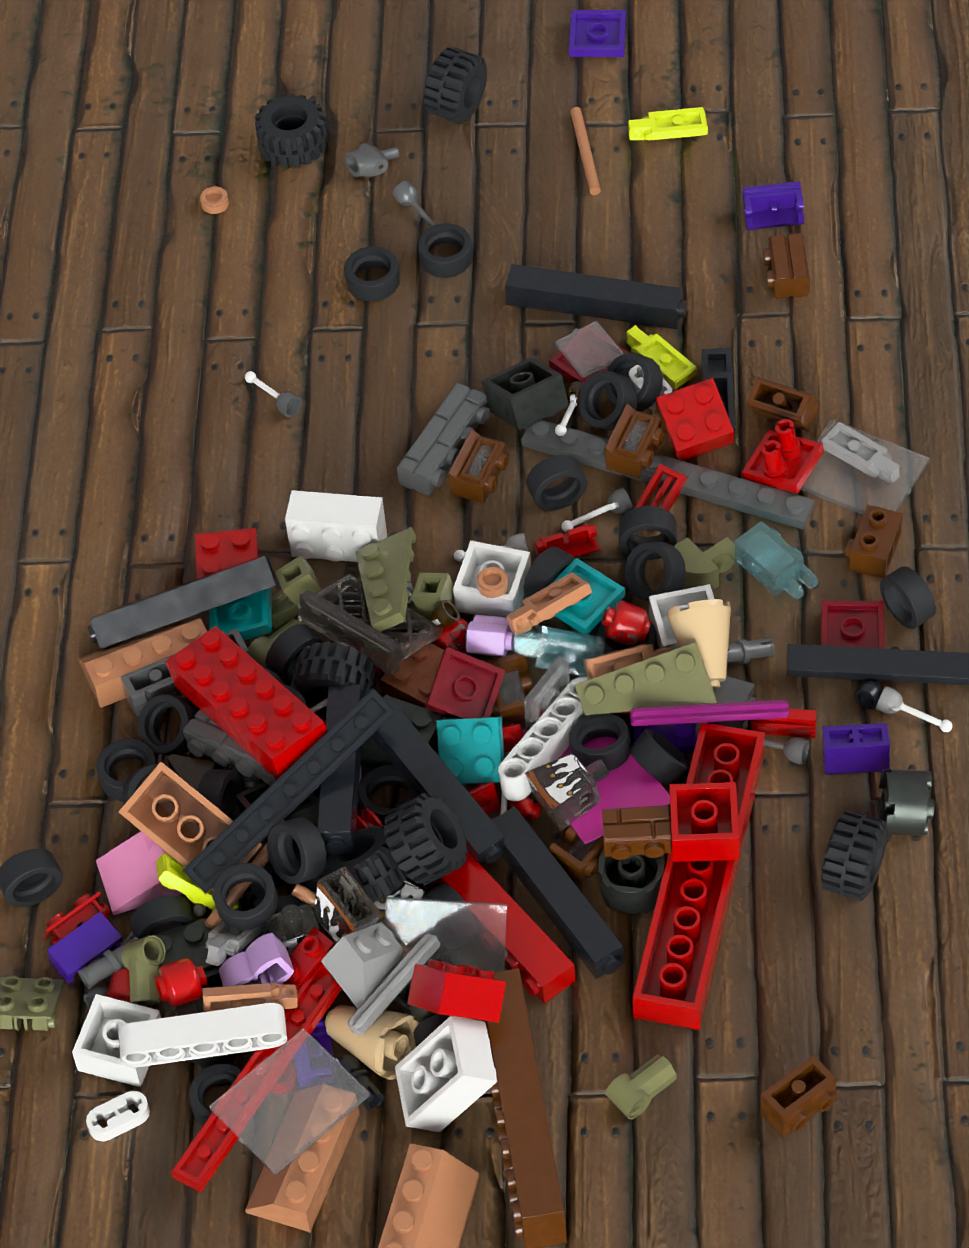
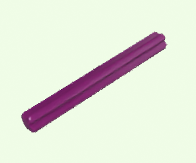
[630,700,789,726]

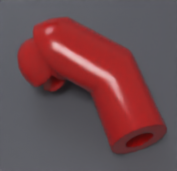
[509,796,541,820]

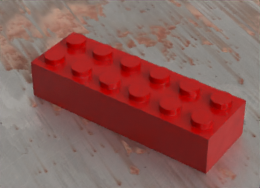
[165,626,328,780]

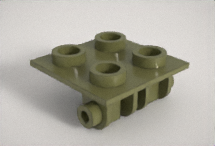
[0,976,64,1031]

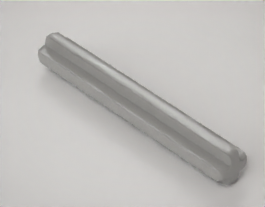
[348,933,440,1035]

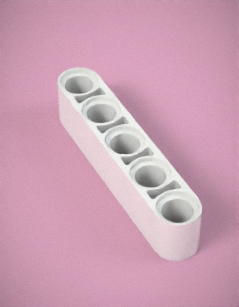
[498,677,590,801]
[118,1003,287,1067]

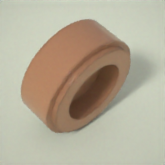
[200,186,229,214]
[477,567,508,598]

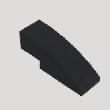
[701,348,735,431]

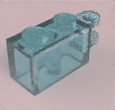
[734,521,818,599]
[513,626,604,677]

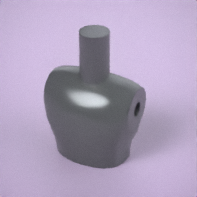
[345,143,399,177]

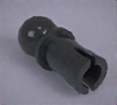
[335,1054,385,1111]

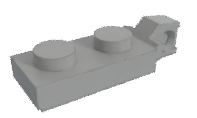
[820,422,900,484]
[205,921,265,966]

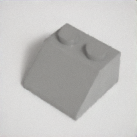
[321,922,403,1009]

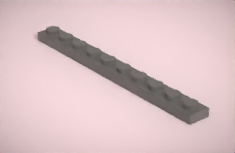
[521,419,815,530]

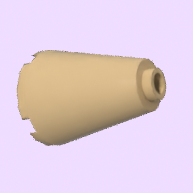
[667,599,731,690]
[325,1005,419,1080]

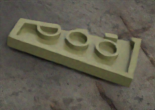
[355,527,416,634]
[575,642,718,715]

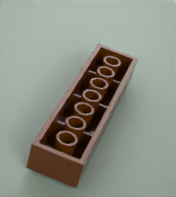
[478,969,567,1248]

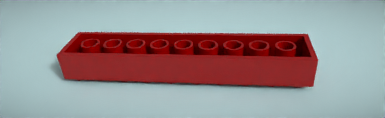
[633,722,765,1030]

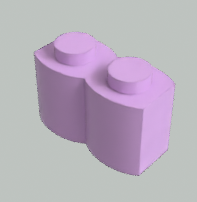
[466,615,519,657]
[218,933,294,987]

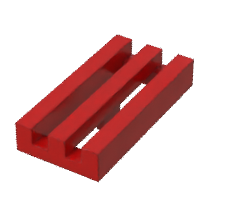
[634,464,687,511]
[751,709,817,738]

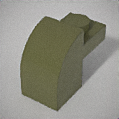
[663,537,735,590]
[272,555,322,629]
[405,573,454,626]

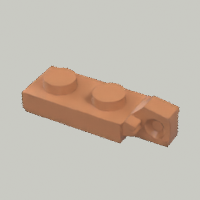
[506,572,592,636]
[583,644,671,680]
[202,983,298,1012]

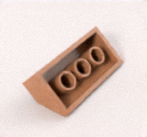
[78,615,207,708]
[119,762,263,890]
[245,1085,360,1232]
[378,1143,480,1248]

